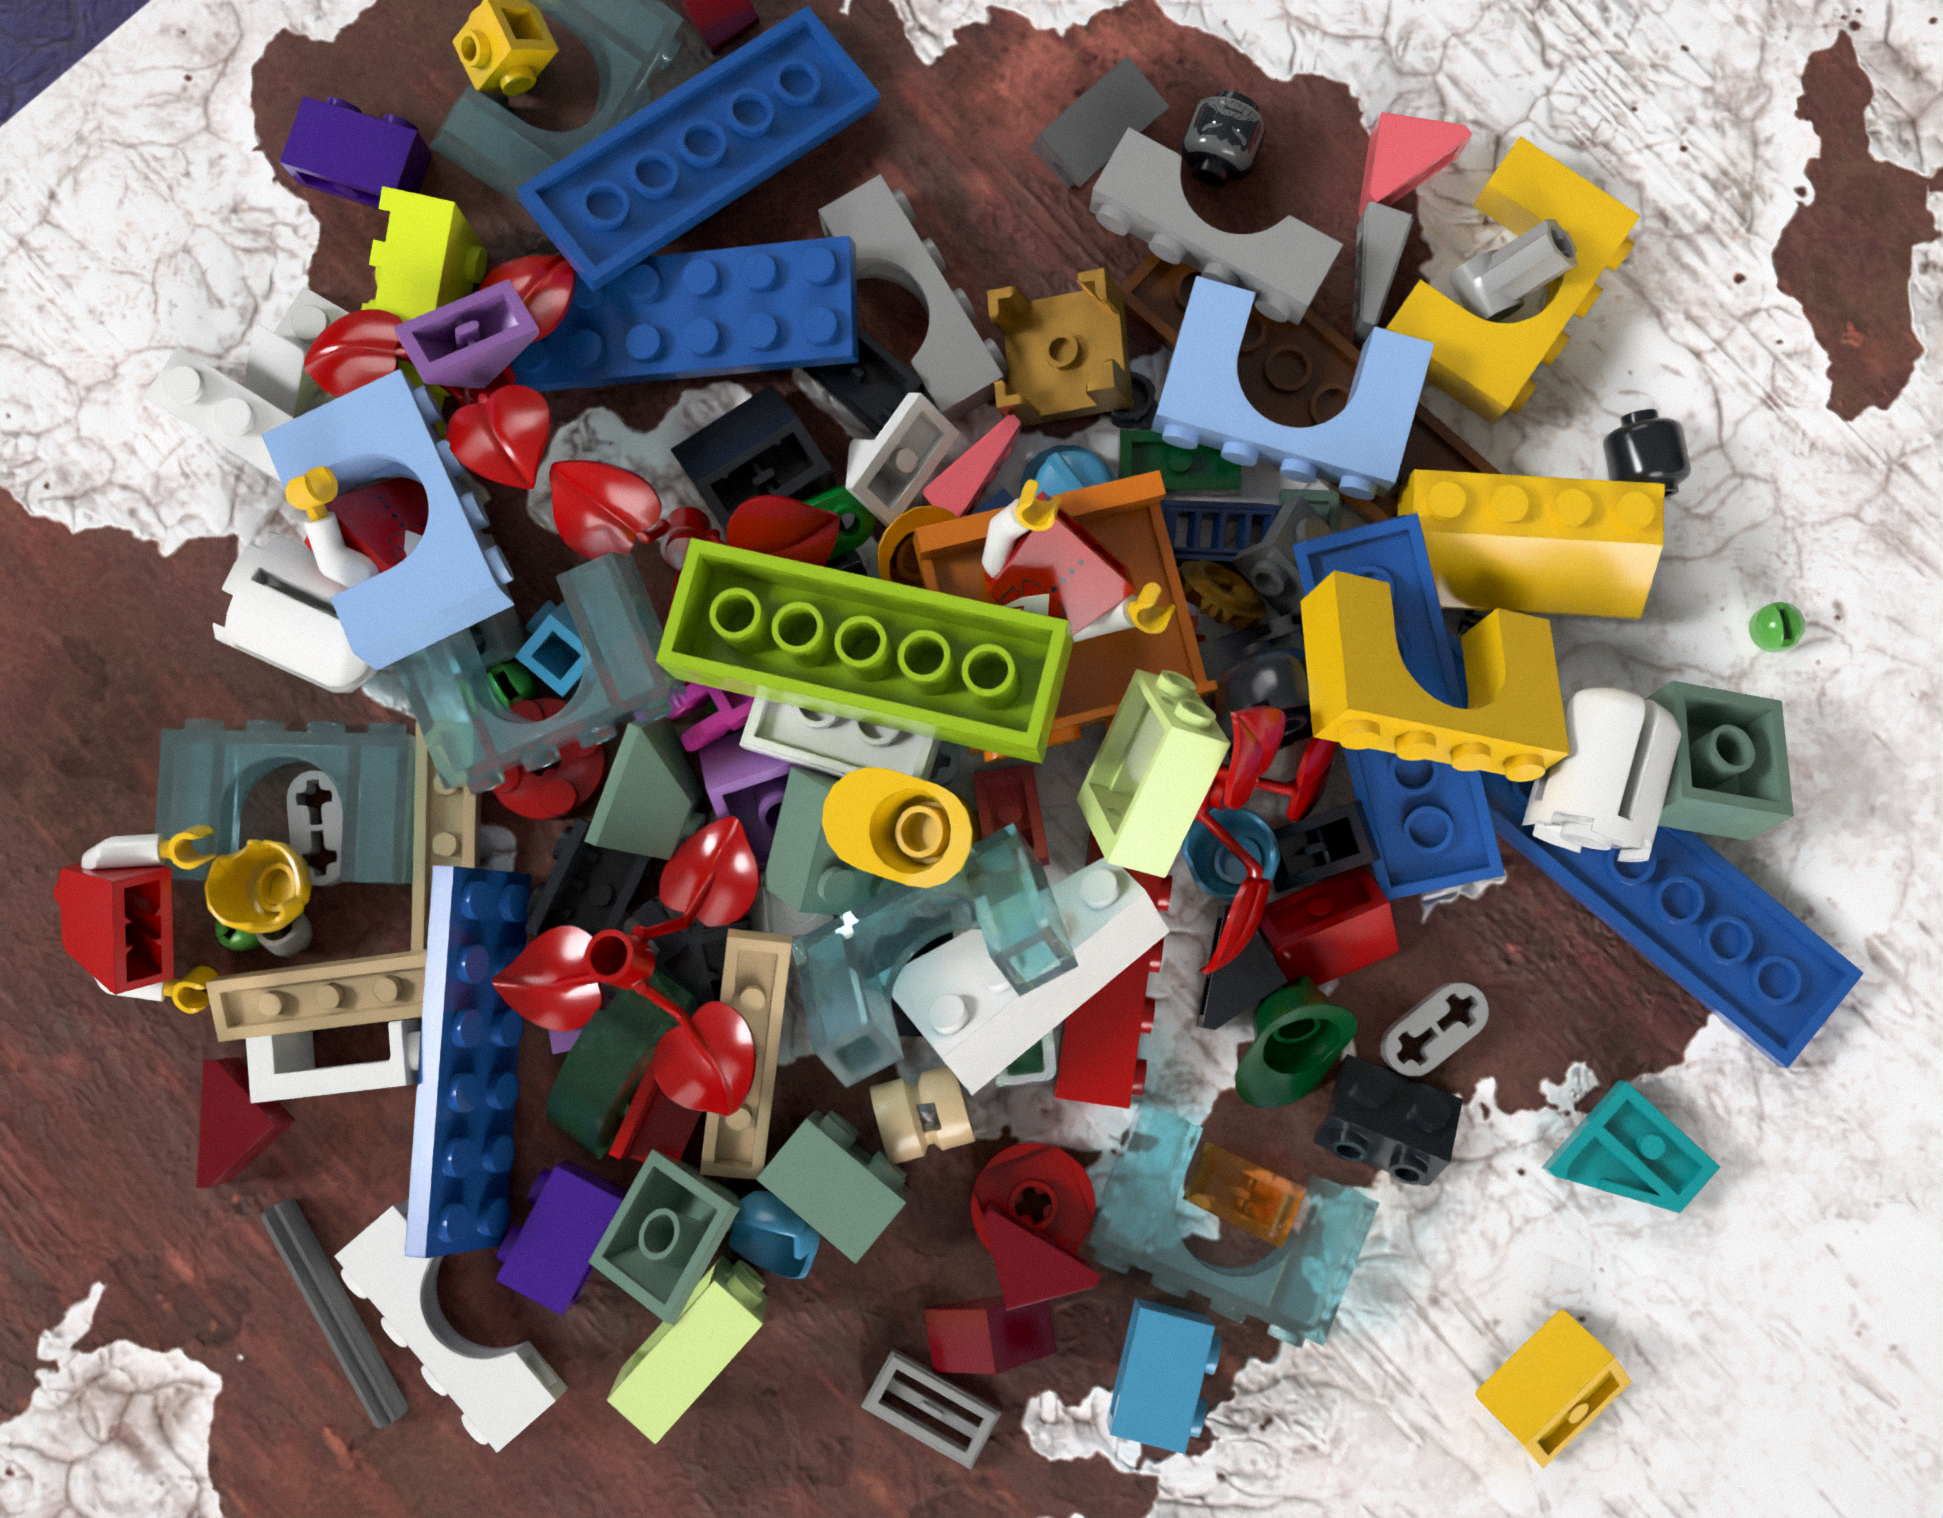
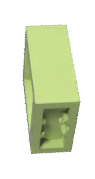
[1076,669,1231,878]
[607,1255,768,1444]

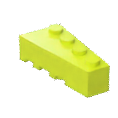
[361,186,487,435]

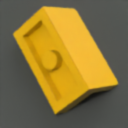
[1475,1310,1632,1469]

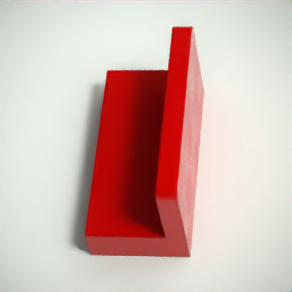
[1257,865,1399,988]
[609,1051,704,1163]

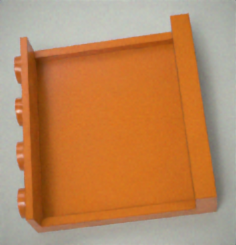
[913,470,1218,762]

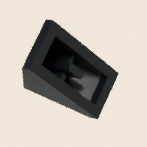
[1272,799,1381,893]
[1196,905,1288,1030]

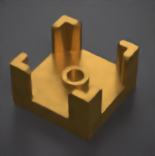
[987,268,1133,427]

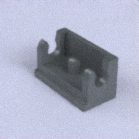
[1029,55,1170,189]

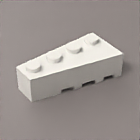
[878,857,1170,1095]

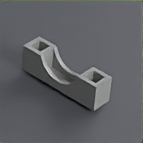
[1089,127,1343,325]
[818,174,1008,423]

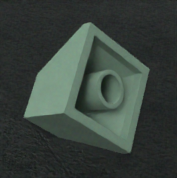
[585,712,706,860]
[588,1149,740,1325]

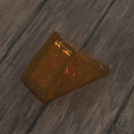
[1182,1141,1307,1248]

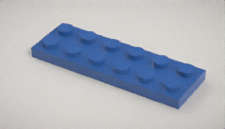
[517,5,881,292]
[511,236,859,392]
[1292,511,1505,900]
[405,866,531,1259]

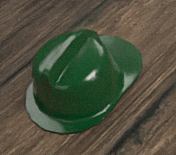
[1235,975,1357,1108]

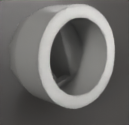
[256,913,313,958]

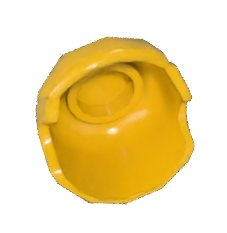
[204,839,312,934]

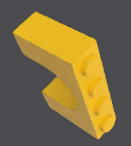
[1386,136,1640,425]
[1300,570,1570,782]

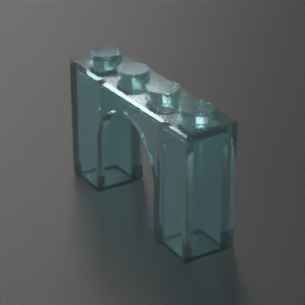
[429,0,684,210]
[394,552,688,795]
[155,719,416,885]
[792,823,1079,1088]
[1085,1100,1380,1348]

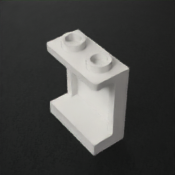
[246,1019,422,1103]

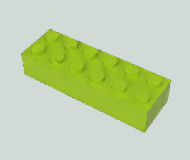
[656,538,1074,764]

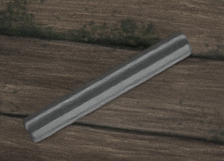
[261,1198,408,1429]

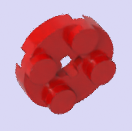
[482,698,608,821]
[971,1140,1096,1253]

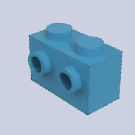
[1106,1297,1221,1454]

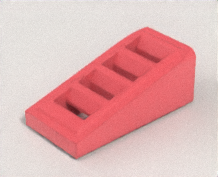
[922,414,1021,518]

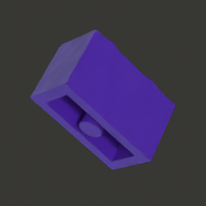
[280,96,432,213]
[495,1159,628,1315]

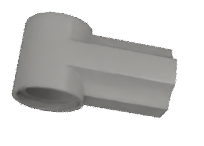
[1449,219,1578,323]

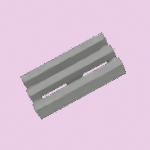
[861,1347,1001,1470]

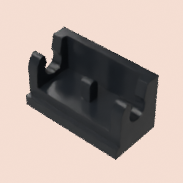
[799,325,924,436]

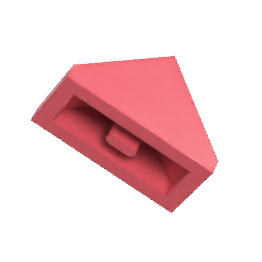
[1358,112,1473,217]

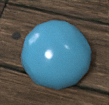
[1182,807,1280,902]
[728,1191,820,1279]

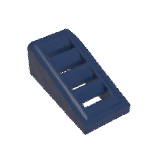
[1160,499,1282,569]

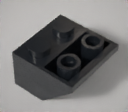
[670,385,836,534]

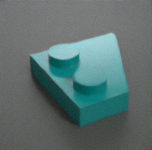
[1541,1080,1720,1213]

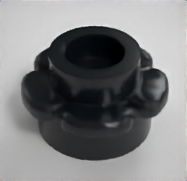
[1102,372,1158,430]

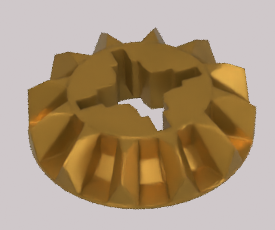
[1178,560,1267,630]

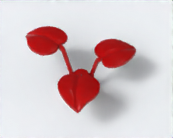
[303,255,576,489]
[549,460,840,721]
[1194,706,1338,975]
[491,816,761,1116]

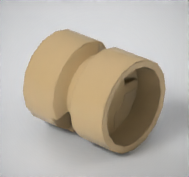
[870,1065,976,1165]

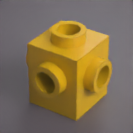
[452,0,559,96]

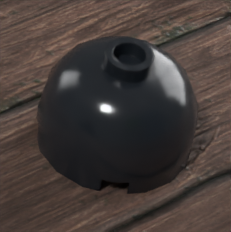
[1211,641,1313,753]

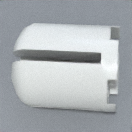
[213,530,377,693]
[1522,688,1681,862]

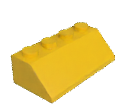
[1398,469,1665,620]

